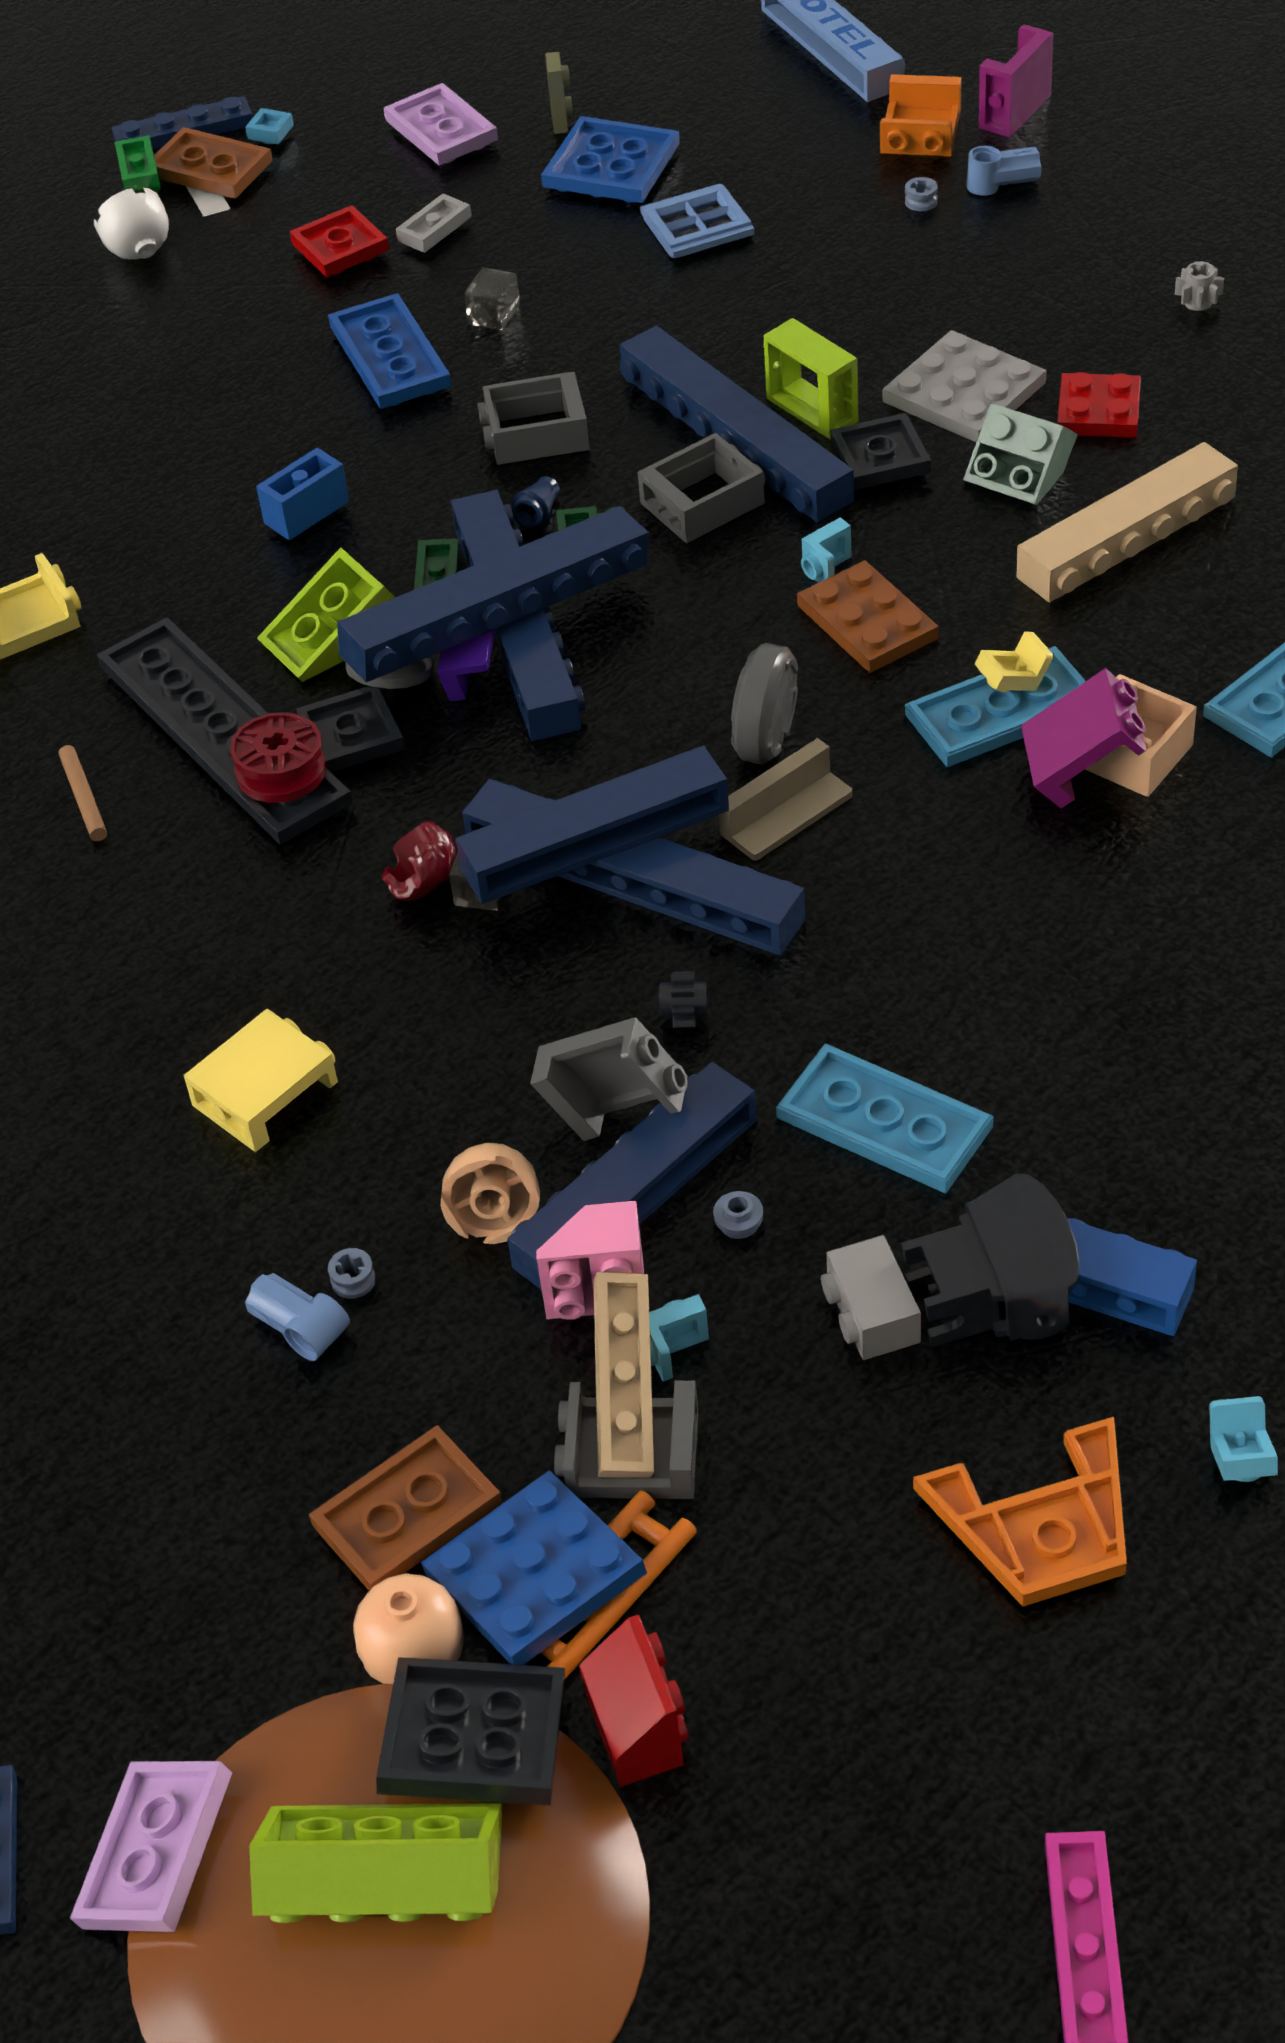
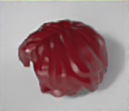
[381,821,457,901]

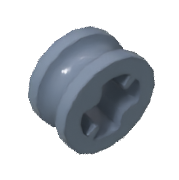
[905,177,937,211]
[328,1248,376,1299]

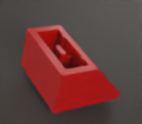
[579,1615,689,1787]

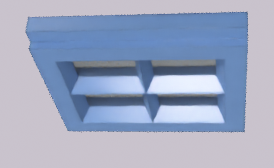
[640,184,755,259]

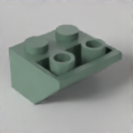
[963,403,1077,505]

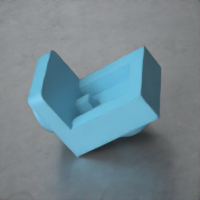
[801,518,851,583]
[649,1294,709,1381]
[1209,1396,1278,1482]

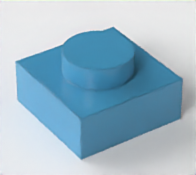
[246,108,294,144]

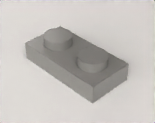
[396,194,471,253]

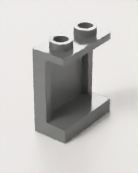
[530,1017,688,1141]
[555,1381,698,1499]

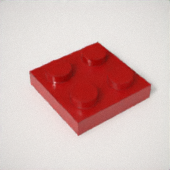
[289,205,389,277]
[1057,372,1141,438]

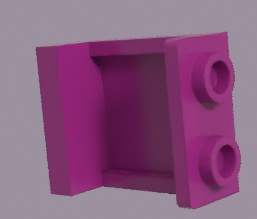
[979,24,1053,138]
[1021,668,1146,808]

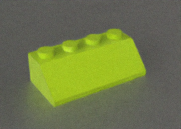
[249,1803,502,1923]

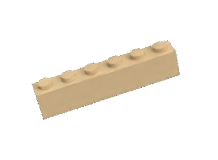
[1017,442,1238,603]

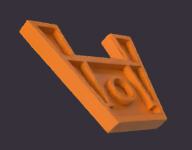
[913,1417,1127,1606]

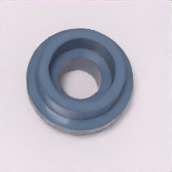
[713,1191,763,1239]

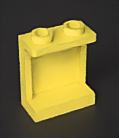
[0,553,81,660]
[184,1009,338,1152]

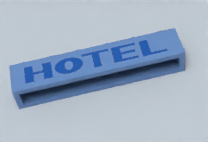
[761,0,905,102]

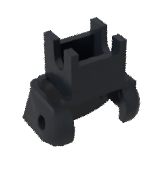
[901,1173,1080,1347]

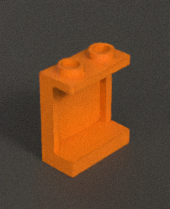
[880,74,961,156]

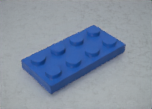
[328,293,452,409]

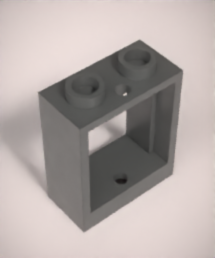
[478,372,590,465]
[638,433,766,543]

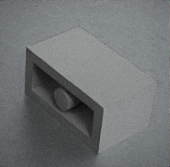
[821,1235,921,1360]

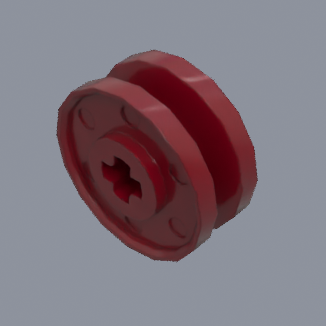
[230,712,326,803]

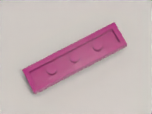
[1045,1831,1128,2043]

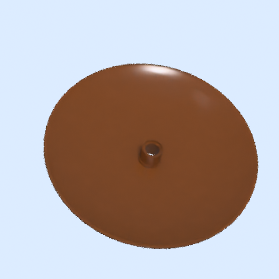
[128,1684,650,2043]

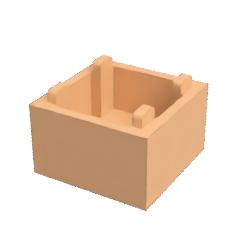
[1085,674,1197,797]

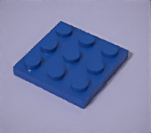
[541,116,680,203]
[421,1470,647,1665]

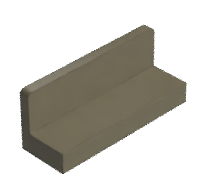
[719,738,852,861]

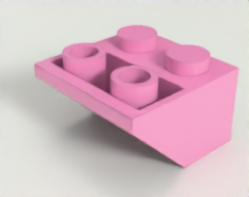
[536,1201,644,1319]

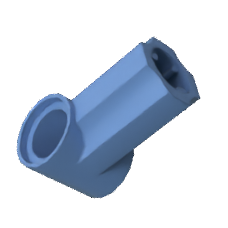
[967,146,1041,195]
[245,1273,350,1361]

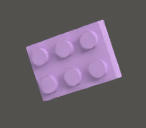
[384,83,498,165]
[70,1761,232,1932]

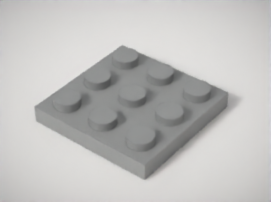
[883,330,1046,442]

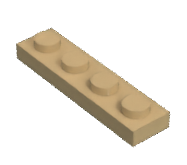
[594,1272,654,1478]

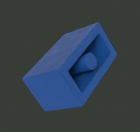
[256,448,350,540]

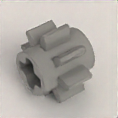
[1175,262,1224,311]

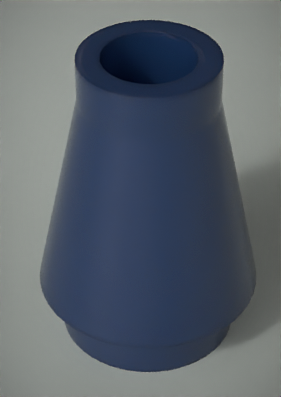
[512,476,559,528]

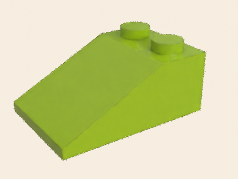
[257,548,396,682]

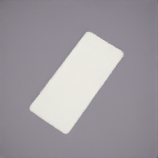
[186,186,230,216]

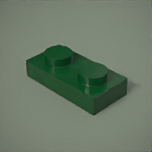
[414,538,460,590]

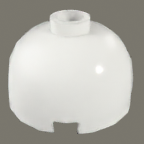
[94,188,169,260]

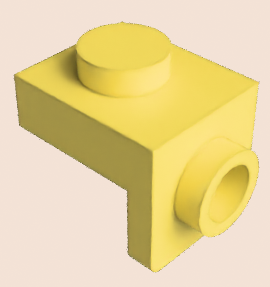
[975,632,1053,692]

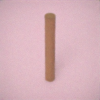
[59,745,107,841]

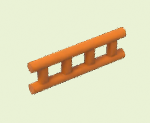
[540,1490,697,1679]

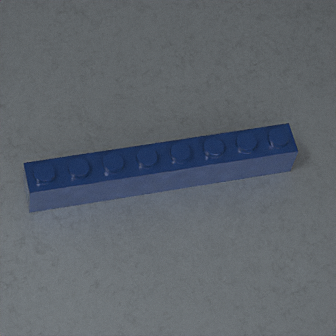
[620,326,854,522]
[450,490,586,741]
[337,506,649,683]
[462,778,806,956]

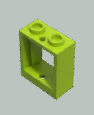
[764,318,859,439]

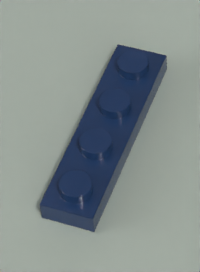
[111,96,253,149]

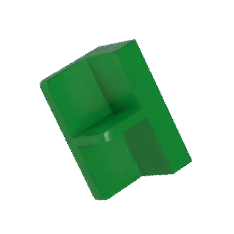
[115,135,160,194]

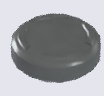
[731,643,798,765]

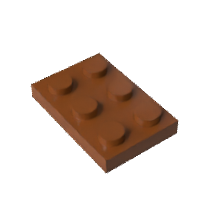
[154,127,273,199]
[797,560,939,673]
[309,1425,502,1591]

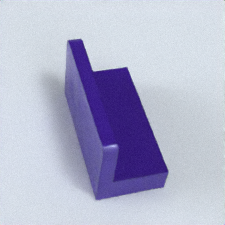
[437,629,495,701]

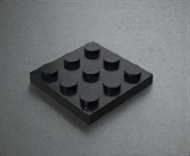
[376,1657,565,1806]

